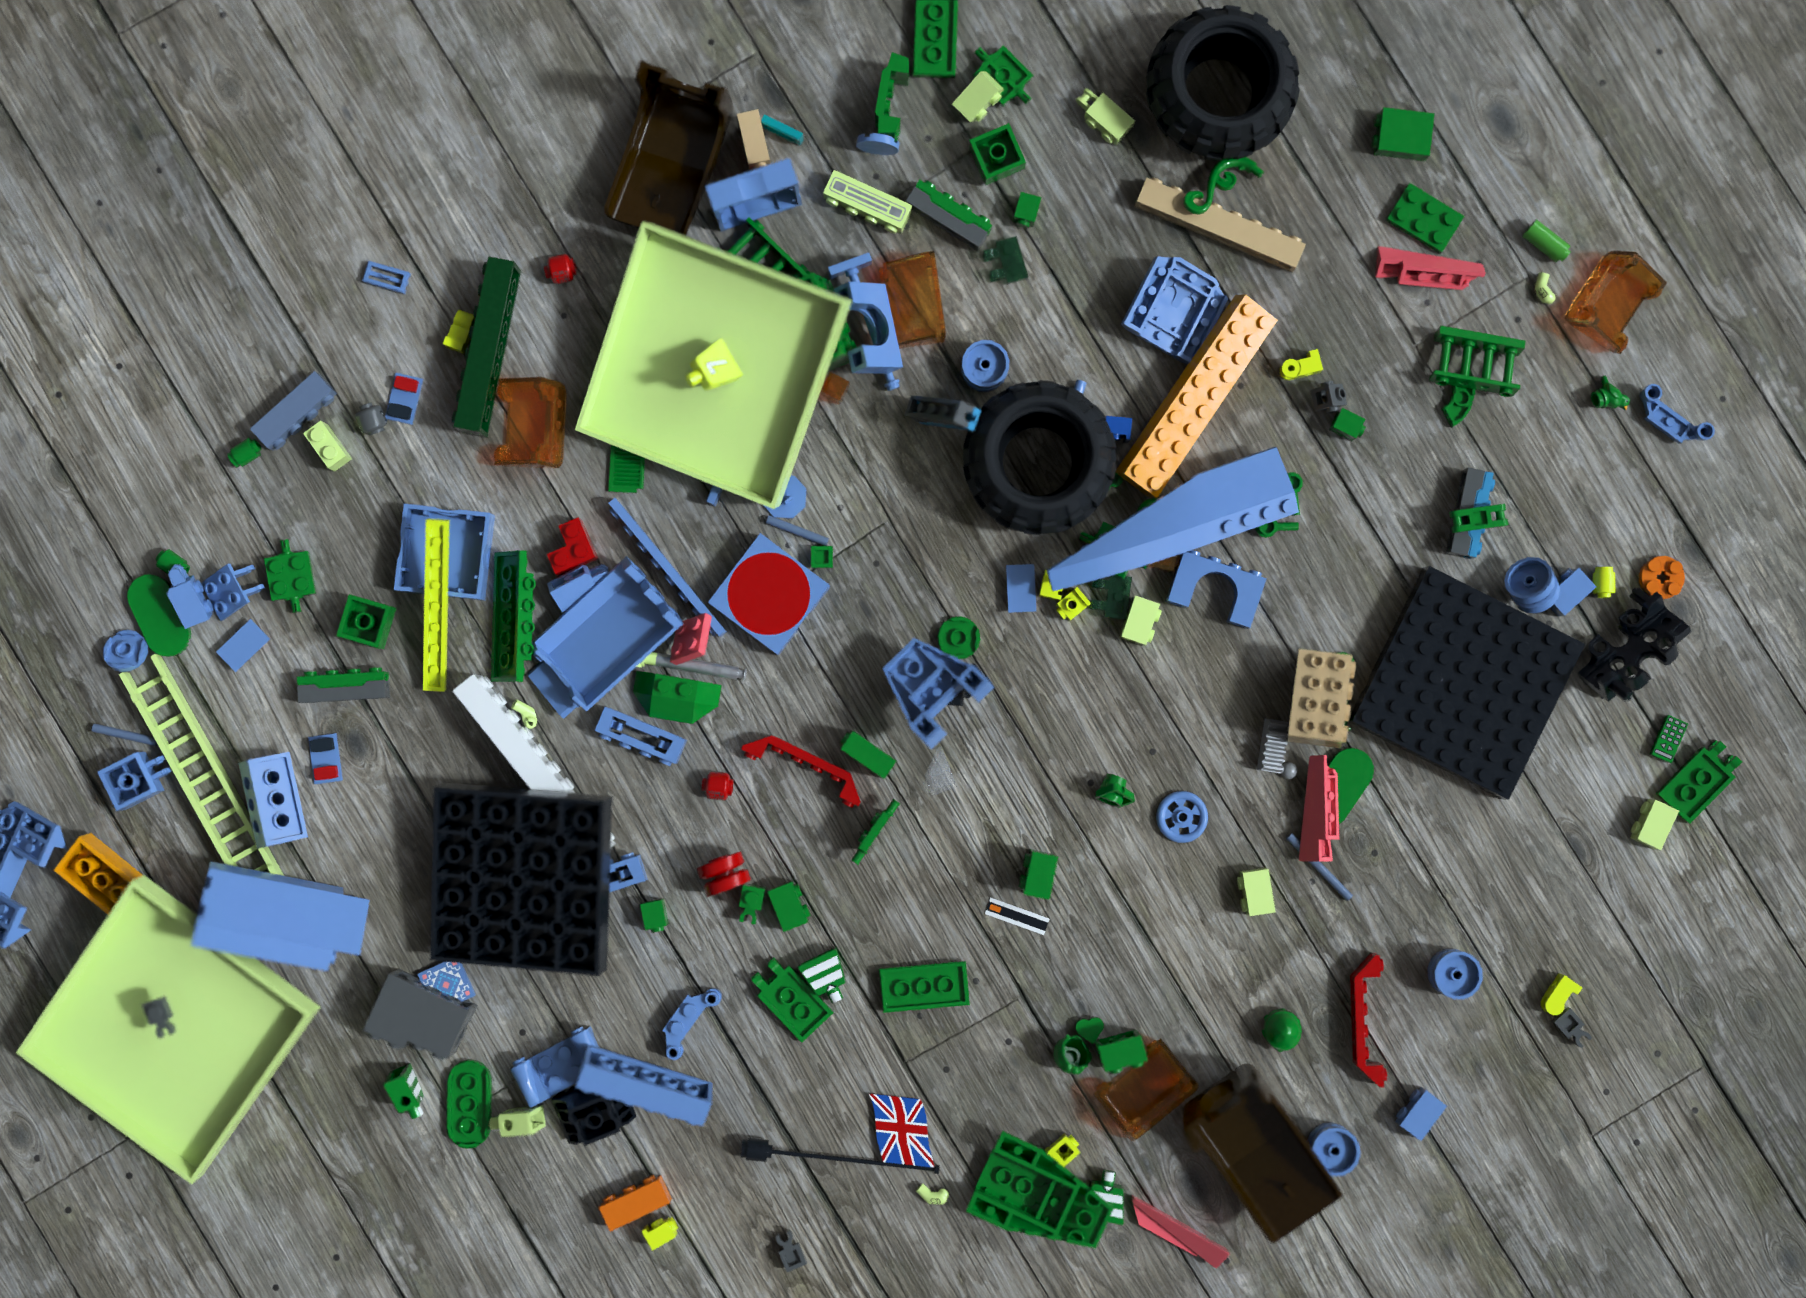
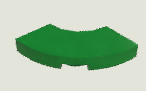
[1441,369,1476,428]

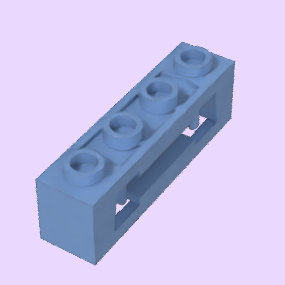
[595,707,687,766]
[609,853,648,892]

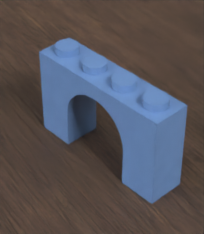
[834,282,903,374]
[1165,550,1266,629]

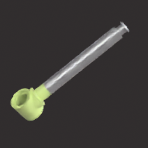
[636,652,747,681]

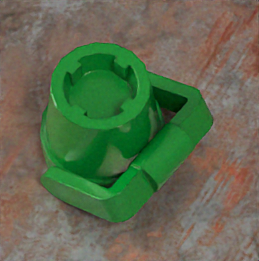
[1095,774,1135,808]

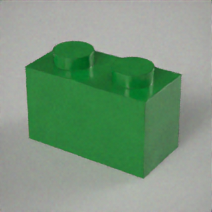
[768,880,811,932]

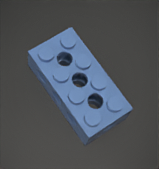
[238,752,308,849]

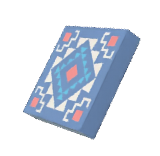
[418,962,476,1001]

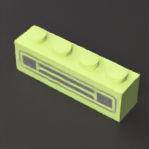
[823,170,912,234]

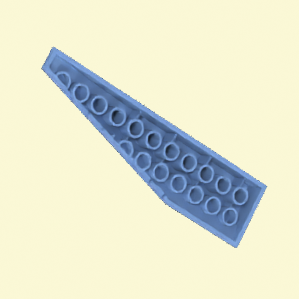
[1047,447,1299,591]

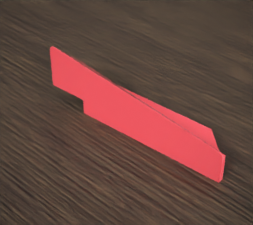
[1376,246,1486,290]
[1299,755,1339,862]
[1131,1195,1230,1269]

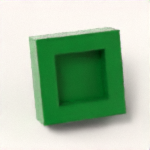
[811,546,833,568]

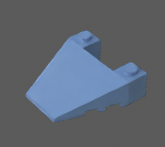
[883,638,994,749]

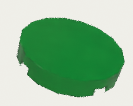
[937,616,980,659]

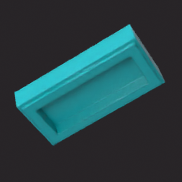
[761,114,804,146]

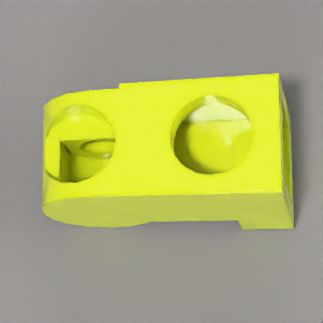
[443,310,476,354]
[1279,349,1323,380]
[1540,973,1582,1015]

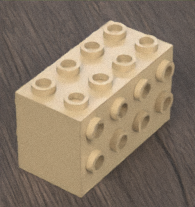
[1288,649,1356,748]

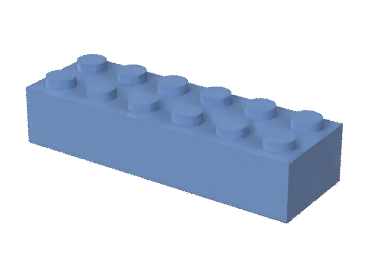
[576,1044,712,1126]

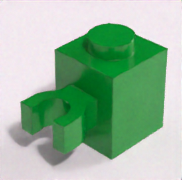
[739,883,766,924]

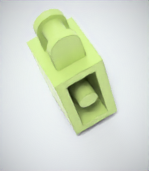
[1076,88,1135,145]

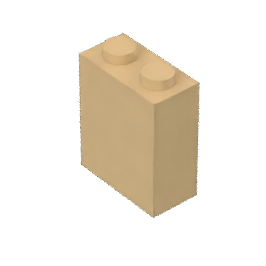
[737,109,771,171]

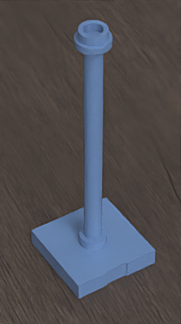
[828,253,900,391]

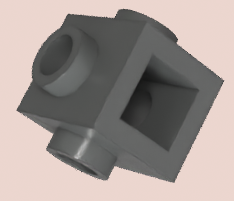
[1311,381,1347,414]

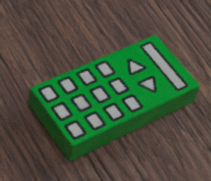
[1649,715,1688,763]

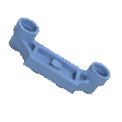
[1640,384,1715,444]
[662,988,722,1060]

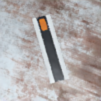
[985,898,1049,935]

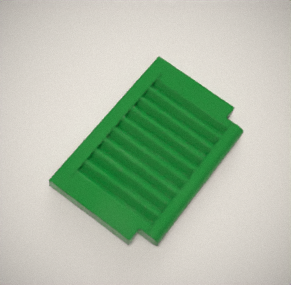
[609,445,645,493]

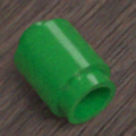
[227,438,262,468]
[155,549,190,574]

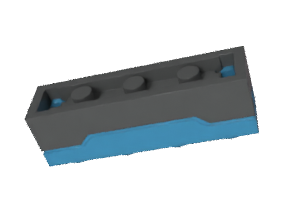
[904,395,981,431]
[1445,467,1495,559]

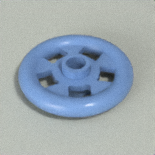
[1156,791,1208,843]

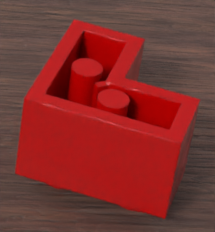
[547,517,598,576]

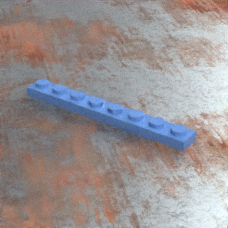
[609,498,727,637]

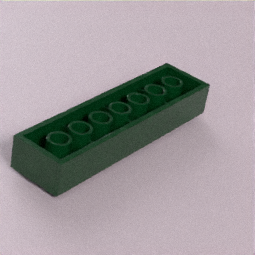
[452,256,521,438]

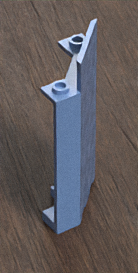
[527,556,683,719]
[191,861,370,971]

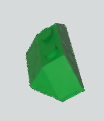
[633,671,722,724]

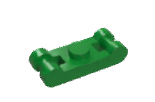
[1449,504,1508,533]

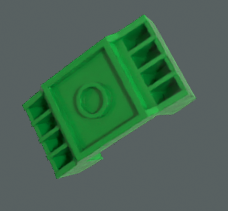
[875,52,909,142]

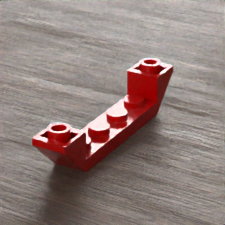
[741,735,861,808]
[1350,953,1387,1087]

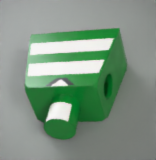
[798,947,846,1003]
[383,1063,424,1119]
[1089,1170,1124,1225]

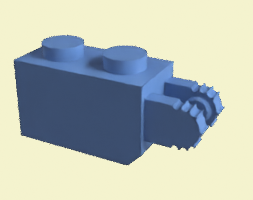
[167,564,213,629]
[547,564,609,612]

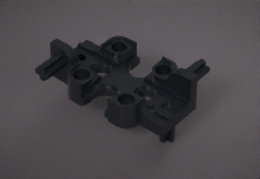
[1578,587,1691,702]

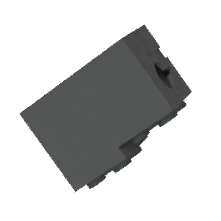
[363,969,478,1060]

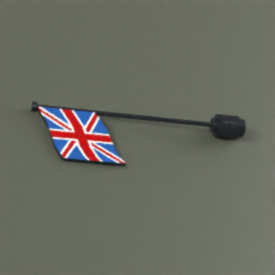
[741,1093,940,1174]

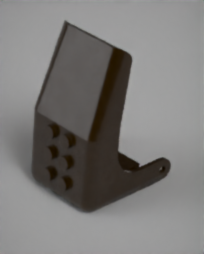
[605,60,734,236]
[1183,1064,1343,1243]

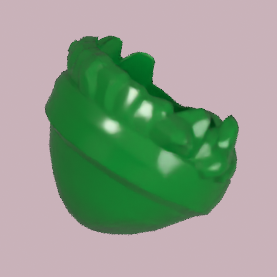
[1262,1008,1302,1052]
[1053,1034,1092,1075]

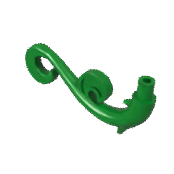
[1183,157,1264,215]

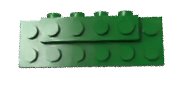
[491,550,536,682]

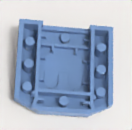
[1121,256,1228,364]

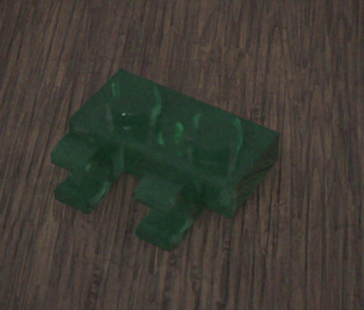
[983,236,1028,285]
[1089,575,1132,620]

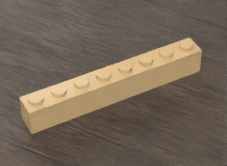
[1135,178,1306,272]

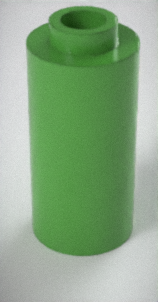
[1522,219,1571,263]

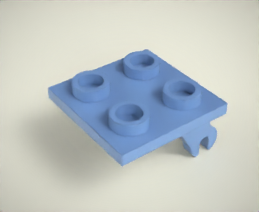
[201,563,265,621]

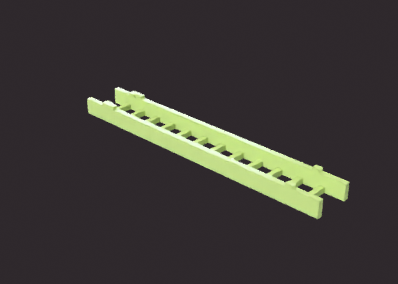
[119,654,284,876]

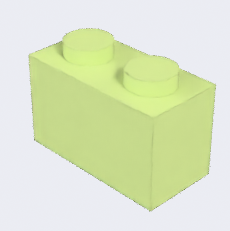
[952,71,1004,122]
[303,421,352,471]
[1119,596,1162,646]
[1630,799,1679,850]
[1237,868,1275,916]

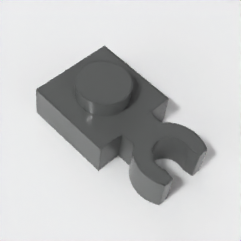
[142,996,176,1039]
[1552,1007,1592,1048]
[776,1229,807,1272]

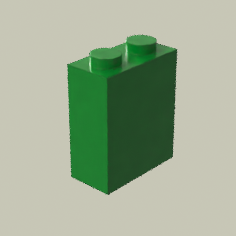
[1372,107,1435,161]
[840,731,896,779]

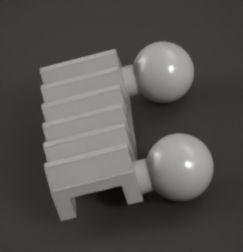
[1257,719,1298,779]

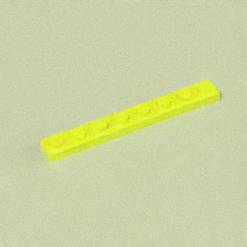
[423,518,450,692]

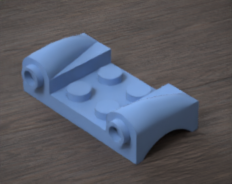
[510,1026,600,1108]

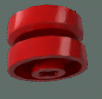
[696,851,752,897]

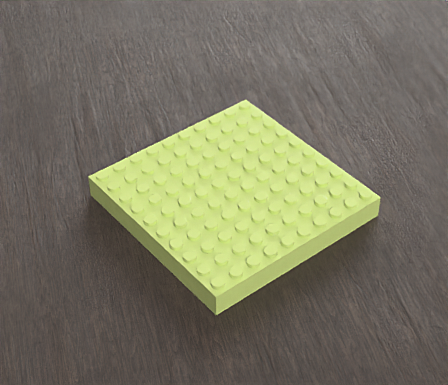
[575,222,852,509]
[16,875,321,1184]

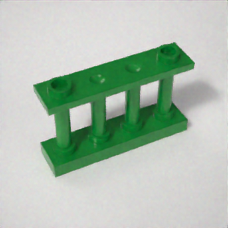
[718,217,811,279]
[1429,326,1526,397]

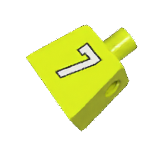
[685,338,743,391]

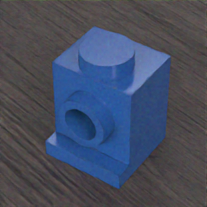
[1105,416,1132,443]

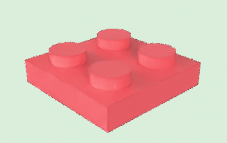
[670,613,712,665]

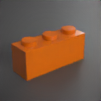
[599,1175,672,1232]

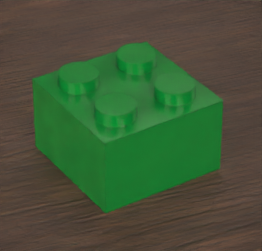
[969,123,1026,186]
[336,594,397,649]
[1018,849,1058,900]
[1095,1029,1148,1074]

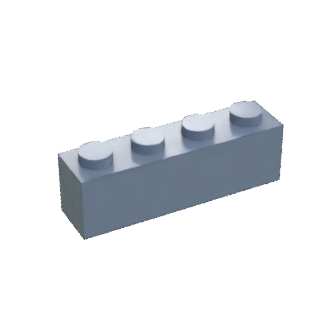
[250,371,337,451]

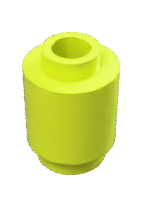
[1593,567,1615,598]

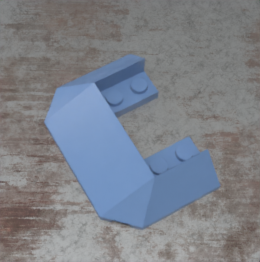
[0,801,67,948]

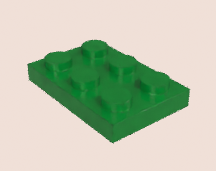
[1386,183,1465,254]

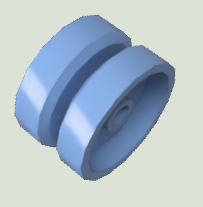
[961,340,1009,392]
[1504,557,1560,613]
[1427,949,1483,999]
[1307,1122,1360,1176]

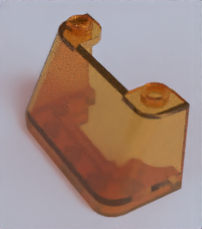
[1565,250,1667,354]
[879,251,946,348]
[494,377,566,468]
[1093,1039,1199,1141]

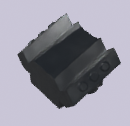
[551,1086,636,1146]

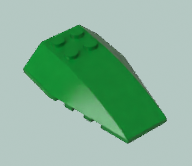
[966,1131,1114,1249]

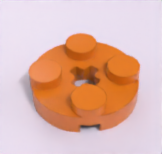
[1639,556,1685,599]

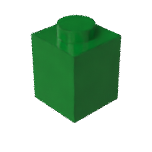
[1013,192,1042,228]
[1329,408,1366,441]
[640,898,669,933]

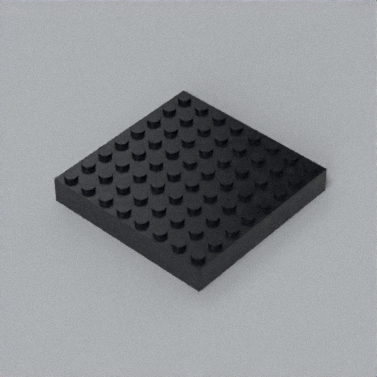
[1349,566,1585,800]
[430,783,612,976]

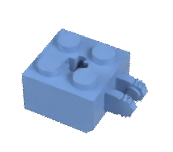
[98,752,171,811]

